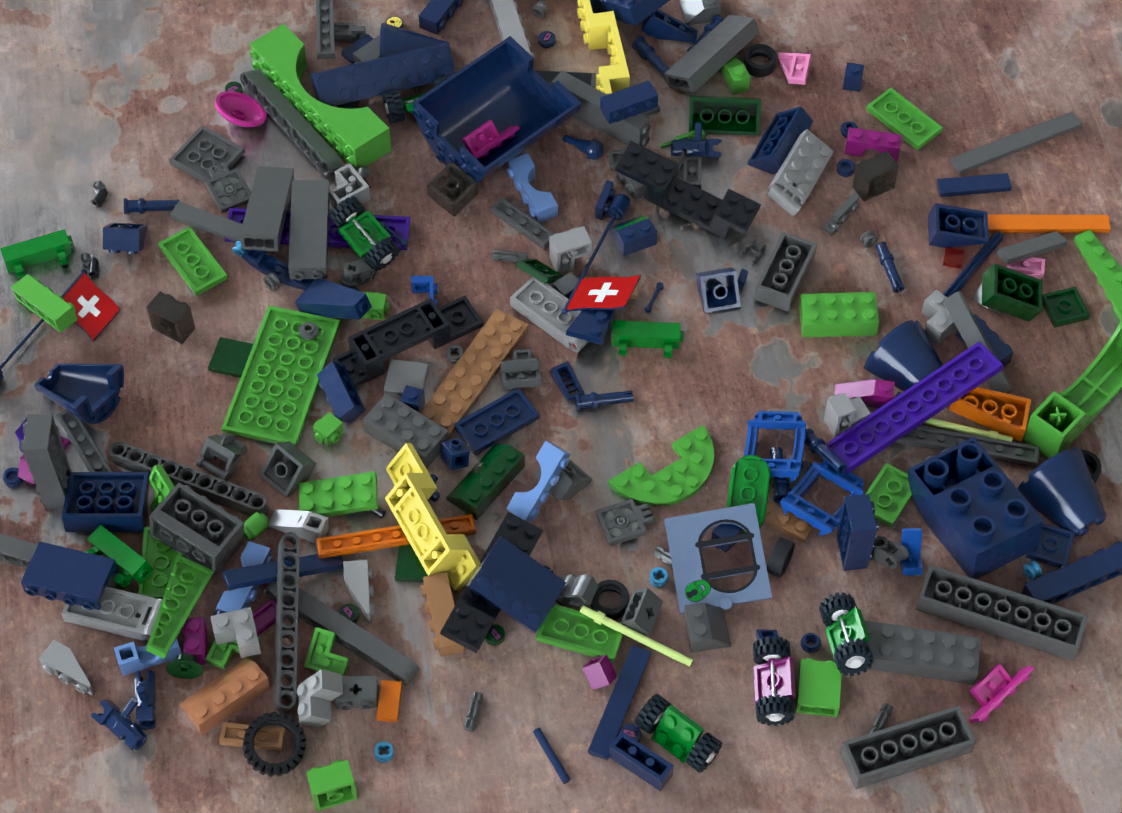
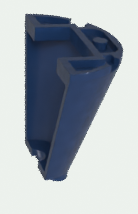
[380,23,448,57]
[864,320,943,391]
[34,363,124,424]
[1017,447,1107,538]

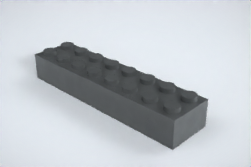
[916,565,1088,661]

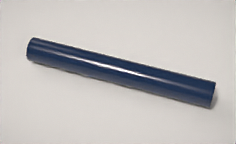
[533,728,571,784]

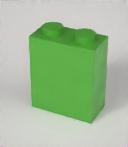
[796,658,842,717]

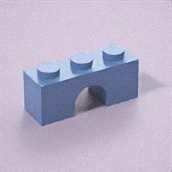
[114,638,181,676]

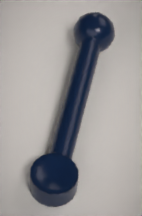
[380,222,408,247]
[645,282,664,313]

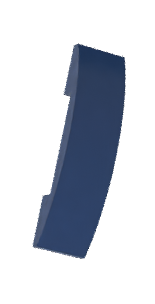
[242,249,314,290]

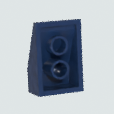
[928,203,989,248]

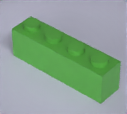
[10,274,78,333]

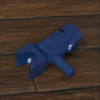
[671,123,722,158]
[135,669,156,730]
[91,698,147,751]

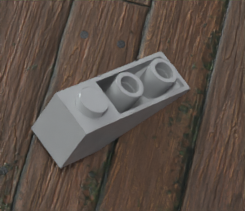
[268,509,330,543]
[343,560,375,623]
[39,640,94,696]

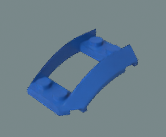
[744,411,806,484]
[780,460,864,536]

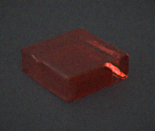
[943,247,964,269]

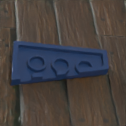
[566,310,615,345]

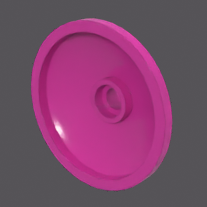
[215,91,267,128]

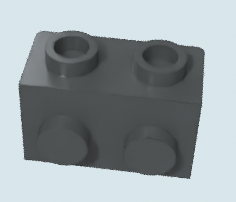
[501,358,542,390]

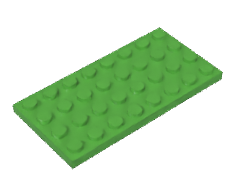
[221,305,341,447]

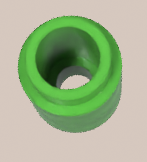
[243,512,269,541]

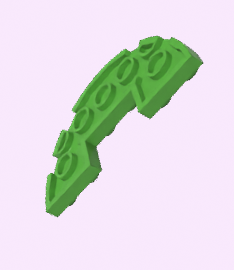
[608,425,714,507]

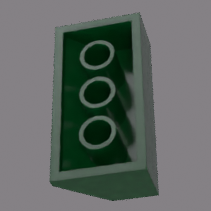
[689,95,761,135]
[446,444,525,520]

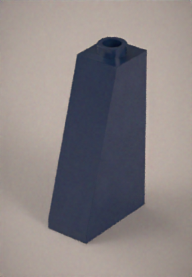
[295,278,372,319]

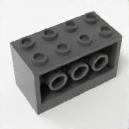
[149,482,244,576]

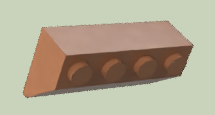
[178,658,270,736]

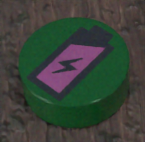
[225,82,243,93]
[339,604,359,623]
[485,624,505,646]

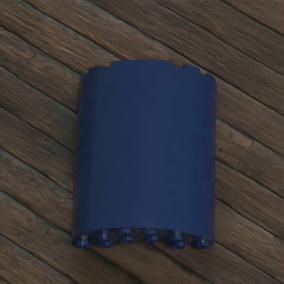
[413,36,582,183]

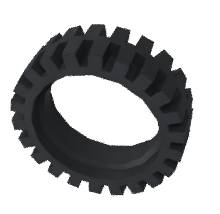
[242,712,306,777]

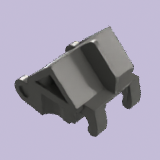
[196,432,248,481]

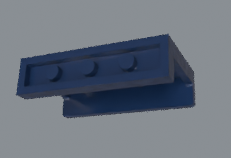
[21,541,118,610]

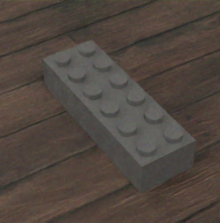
[20,414,72,510]
[864,620,981,685]
[840,706,976,789]

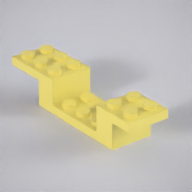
[577,0,630,95]
[385,443,481,591]

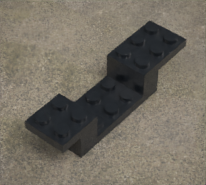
[615,141,761,238]
[333,296,483,388]
[440,512,543,653]

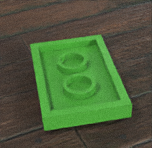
[866,463,912,528]

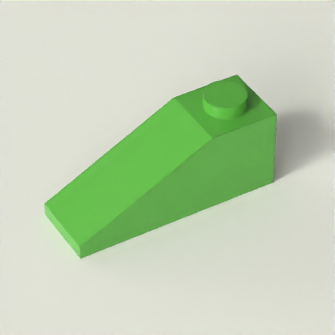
[719,56,750,95]

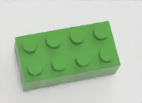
[799,292,879,337]

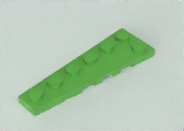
[1074,229,1122,322]
[146,555,214,659]

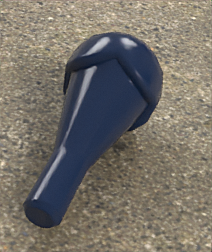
[563,135,604,160]

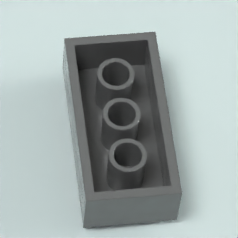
[754,232,817,312]
[363,393,449,469]

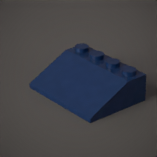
[590,0,670,26]
[62,472,149,532]
[466,536,566,633]

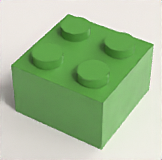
[306,760,357,811]

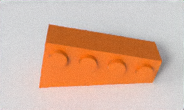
[949,387,1031,443]

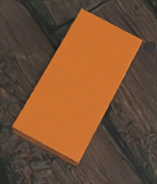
[376,680,402,722]

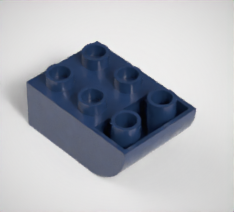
[908,437,1044,579]

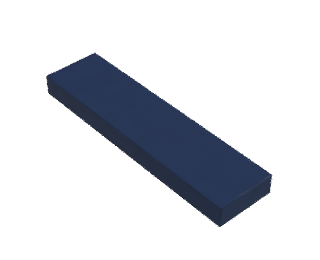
[937,173,1012,197]

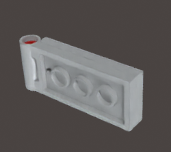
[765,129,834,216]
[510,277,589,353]
[61,586,162,641]

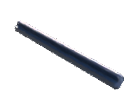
[943,231,1004,298]

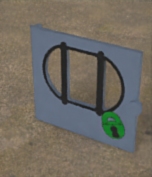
[664,503,772,614]

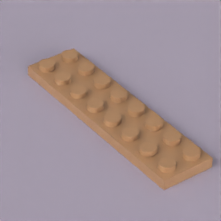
[420,308,529,438]

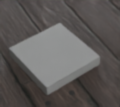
[384,359,428,396]

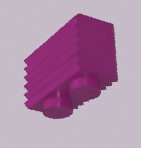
[183,617,207,665]

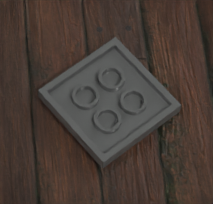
[169,125,245,184]

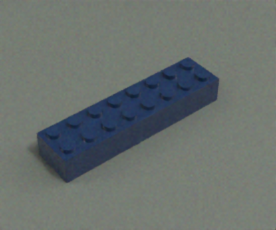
[310,42,456,106]

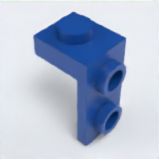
[411,275,438,307]
[899,528,923,576]

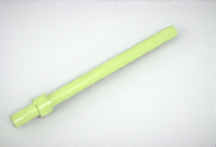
[923,418,1013,442]
[580,605,693,667]

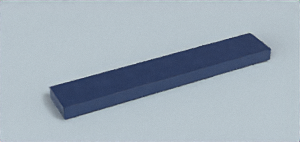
[223,554,344,590]
[588,645,651,760]

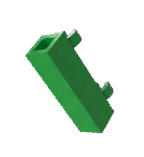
[0,229,74,278]
[612,320,684,358]
[86,525,154,589]

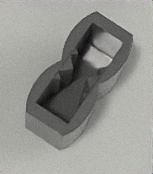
[556,574,599,607]

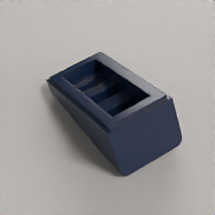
[550,361,585,402]

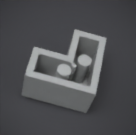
[329,163,371,208]
[549,226,592,274]
[921,289,957,345]
[824,393,870,438]
[210,607,261,658]
[297,669,343,728]

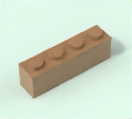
[420,572,464,657]

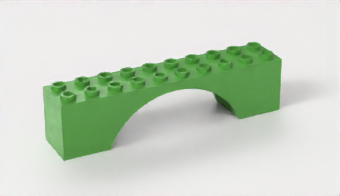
[250,24,391,171]
[1023,320,1122,459]

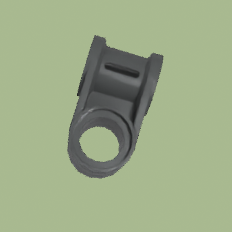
[339,259,376,287]
[871,536,909,569]

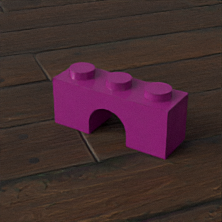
[845,127,902,162]

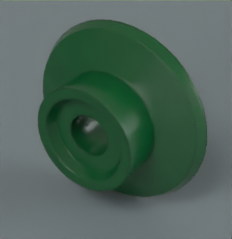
[166,654,203,679]

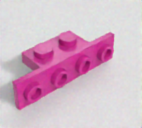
[462,120,520,159]
[969,664,1034,723]

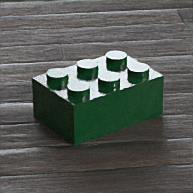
[982,263,1043,322]

